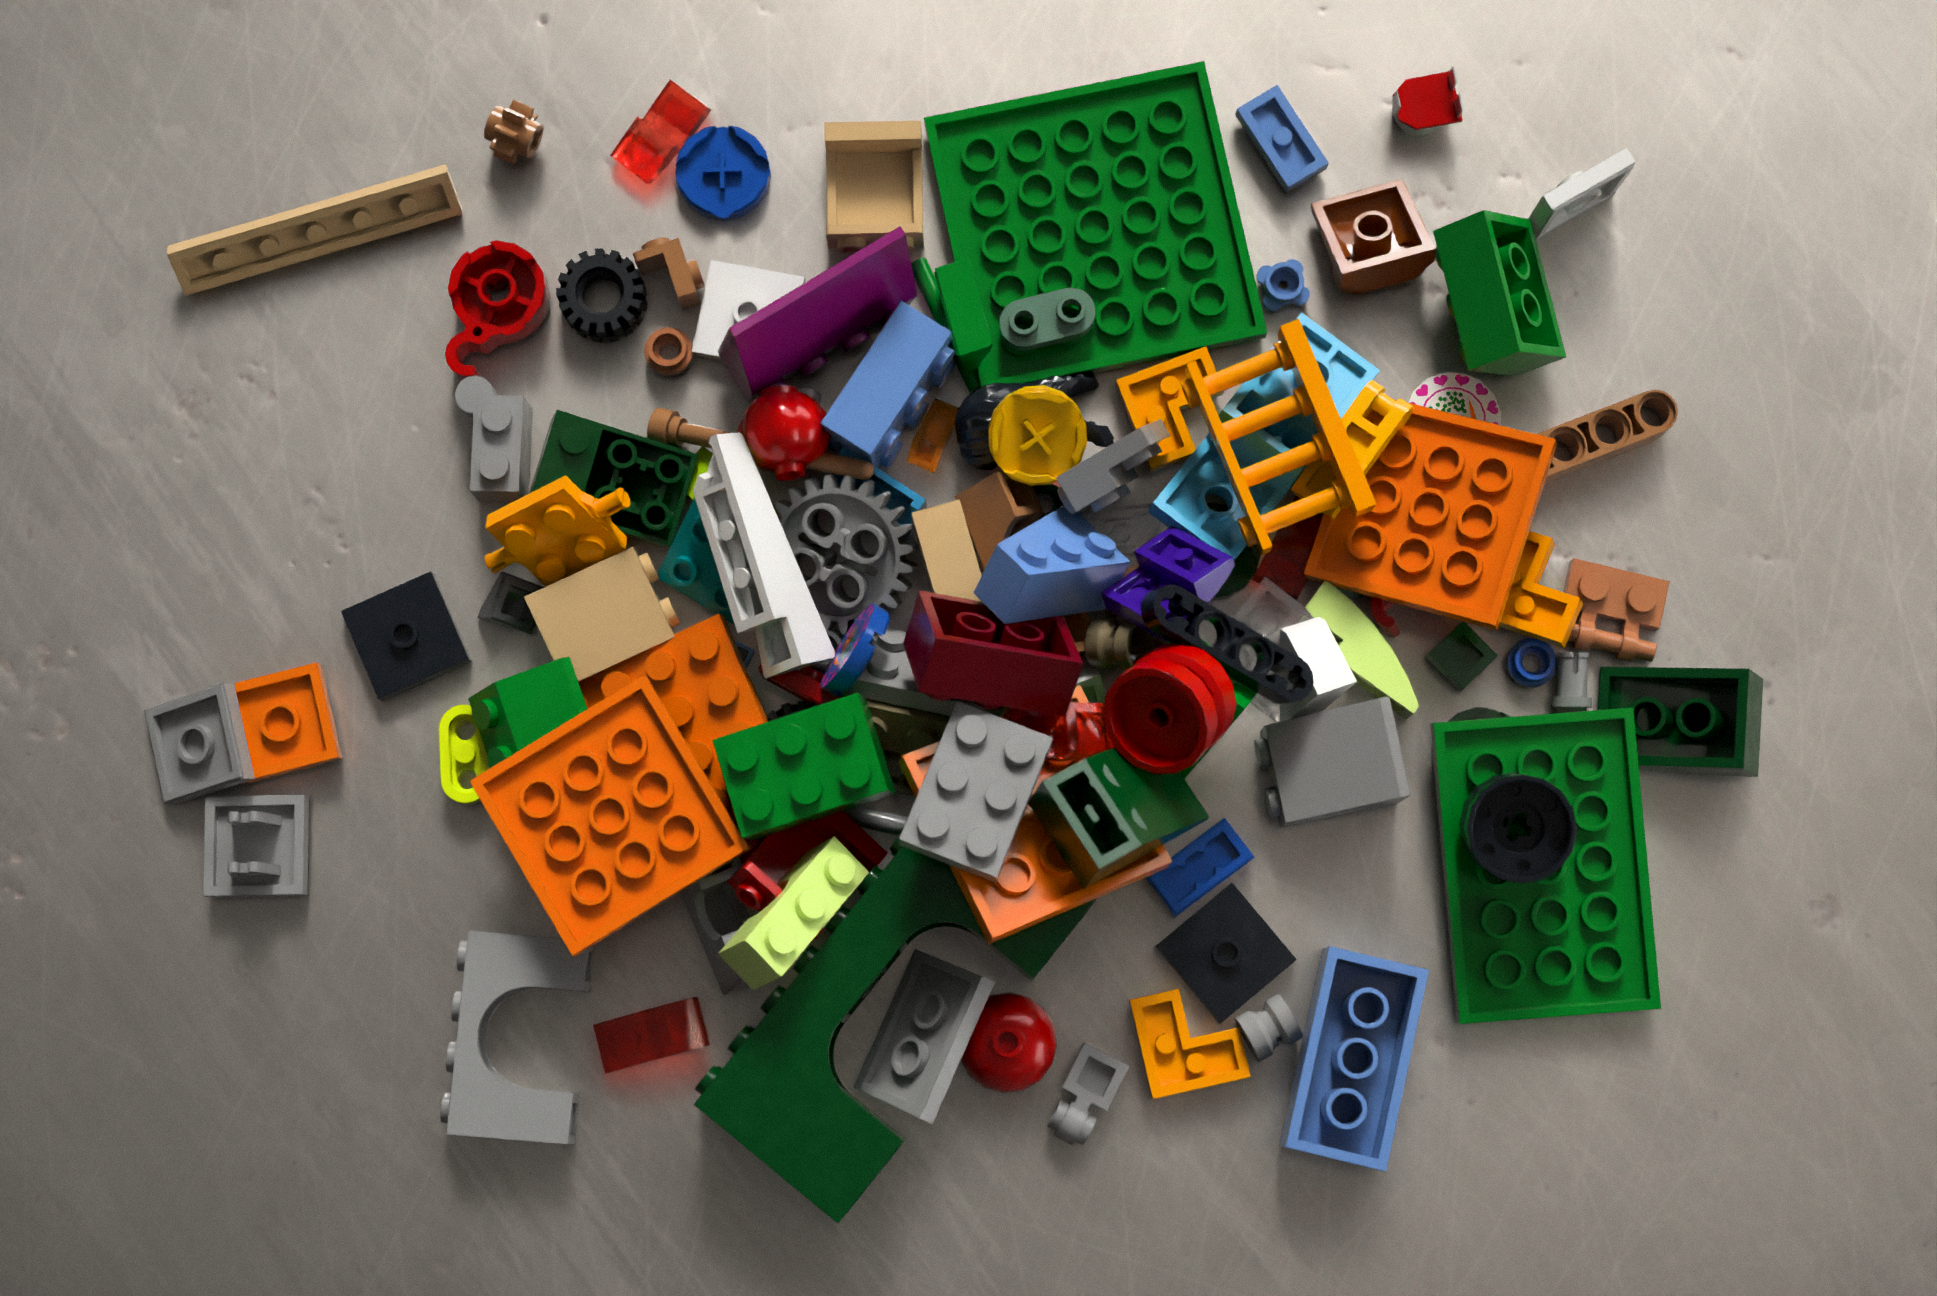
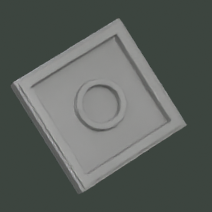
[144,683,255,805]

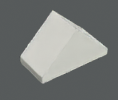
[1280,617,1357,721]

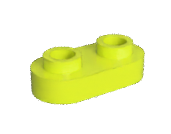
[439,704,489,805]

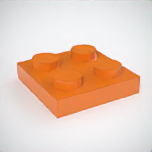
[234,662,343,784]

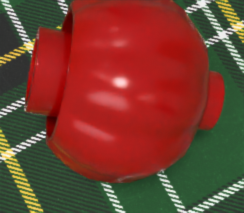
[737,385,831,481]

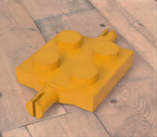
[484,475,631,586]

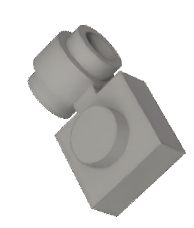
[1047,1042,1129,1145]

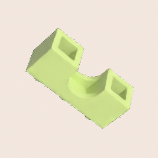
[718,836,869,990]

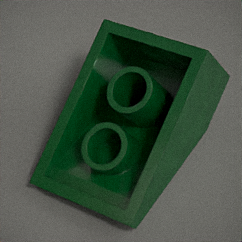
[1598,667,1763,777]

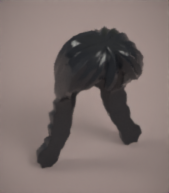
[954,372,1114,471]

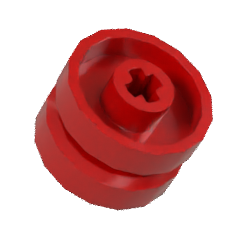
[1103,643,1236,774]

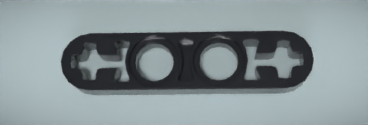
[1141,585,1314,705]

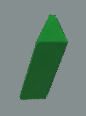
[934,259,992,372]

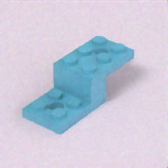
[1147,312,1380,561]

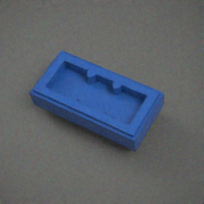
[1145,818,1255,918]

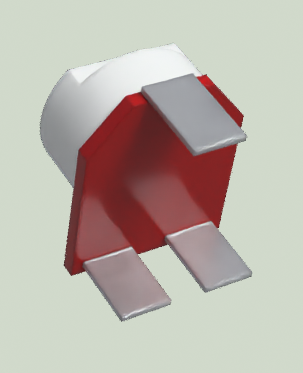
[1392,66,1463,136]

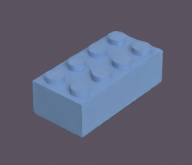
[1279,946,1429,1171]

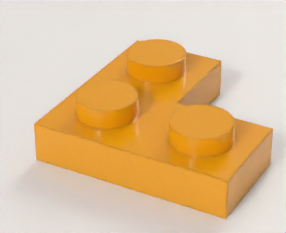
[1115,346,1224,473]
[1499,531,1583,649]
[1129,989,1251,1099]

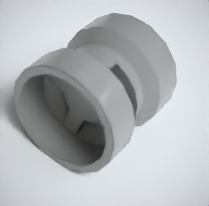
[1234,994,1303,1062]

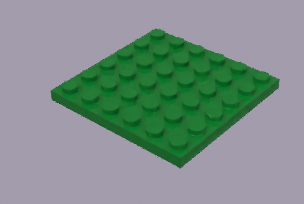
[924,61,1267,387]

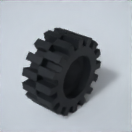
[556,248,648,343]

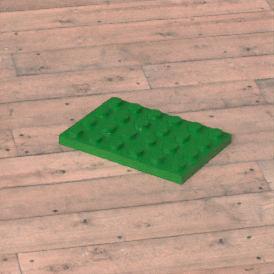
[1430,707,1661,1024]

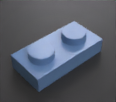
[1235,85,1329,193]

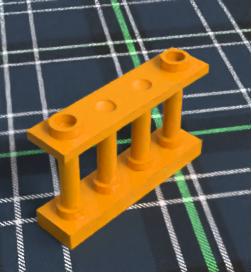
[1180,319,1376,555]

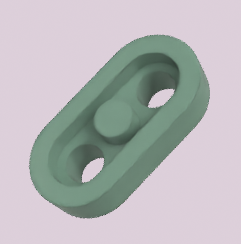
[999,288,1095,351]

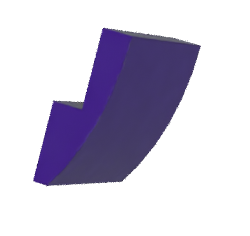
[1101,526,1235,642]

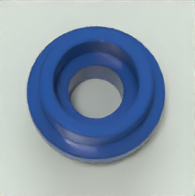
[1506,638,1557,688]

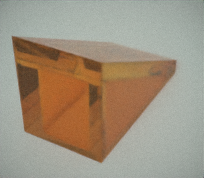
[907,398,959,473]

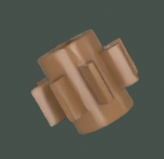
[484,99,544,164]

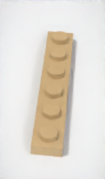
[167,164,463,296]

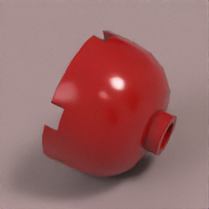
[961,992,1057,1093]

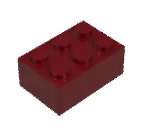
[903,590,1083,717]

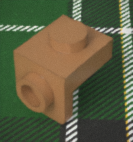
[633,237,705,310]

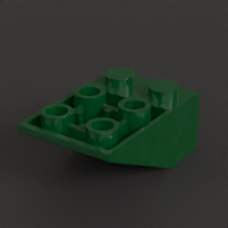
[529,410,698,548]
[1028,747,1209,889]

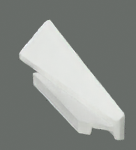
[693,432,835,679]

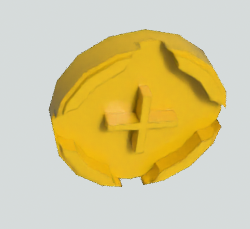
[988,385,1087,486]

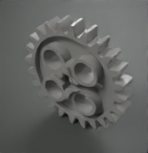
[774,474,918,634]

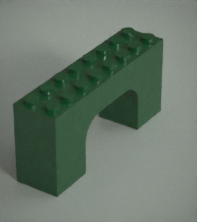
[693,834,1097,1224]

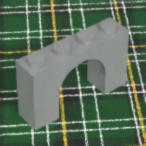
[440,931,595,1145]

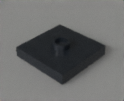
[341,571,472,701]
[1155,883,1297,1024]

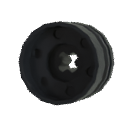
[1459,772,1577,883]

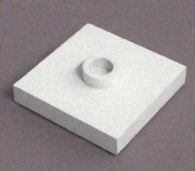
[1528,148,1636,239]
[692,260,806,361]

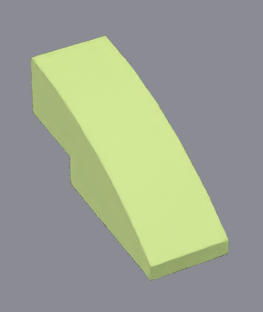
[1297,581,1419,720]

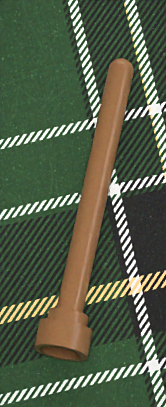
[647,407,874,480]

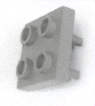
[203,795,309,897]

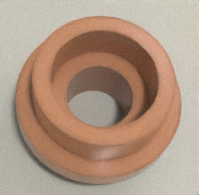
[644,327,693,376]

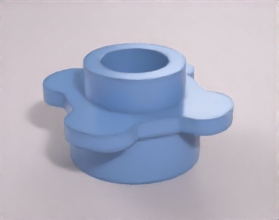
[1256,259,1310,312]

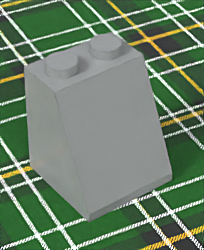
[1254,696,1411,828]

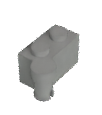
[455,376,533,504]

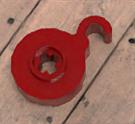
[445,240,551,381]

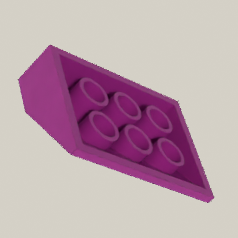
[717,226,917,401]

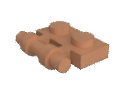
[1563,558,1670,662]

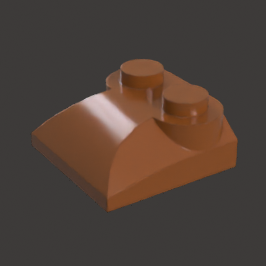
[1311,179,1435,294]

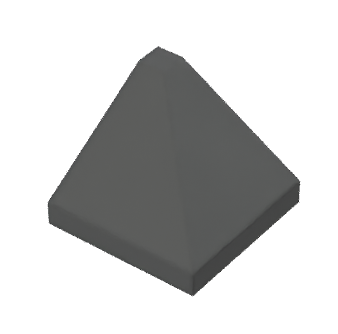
[477,572,544,634]

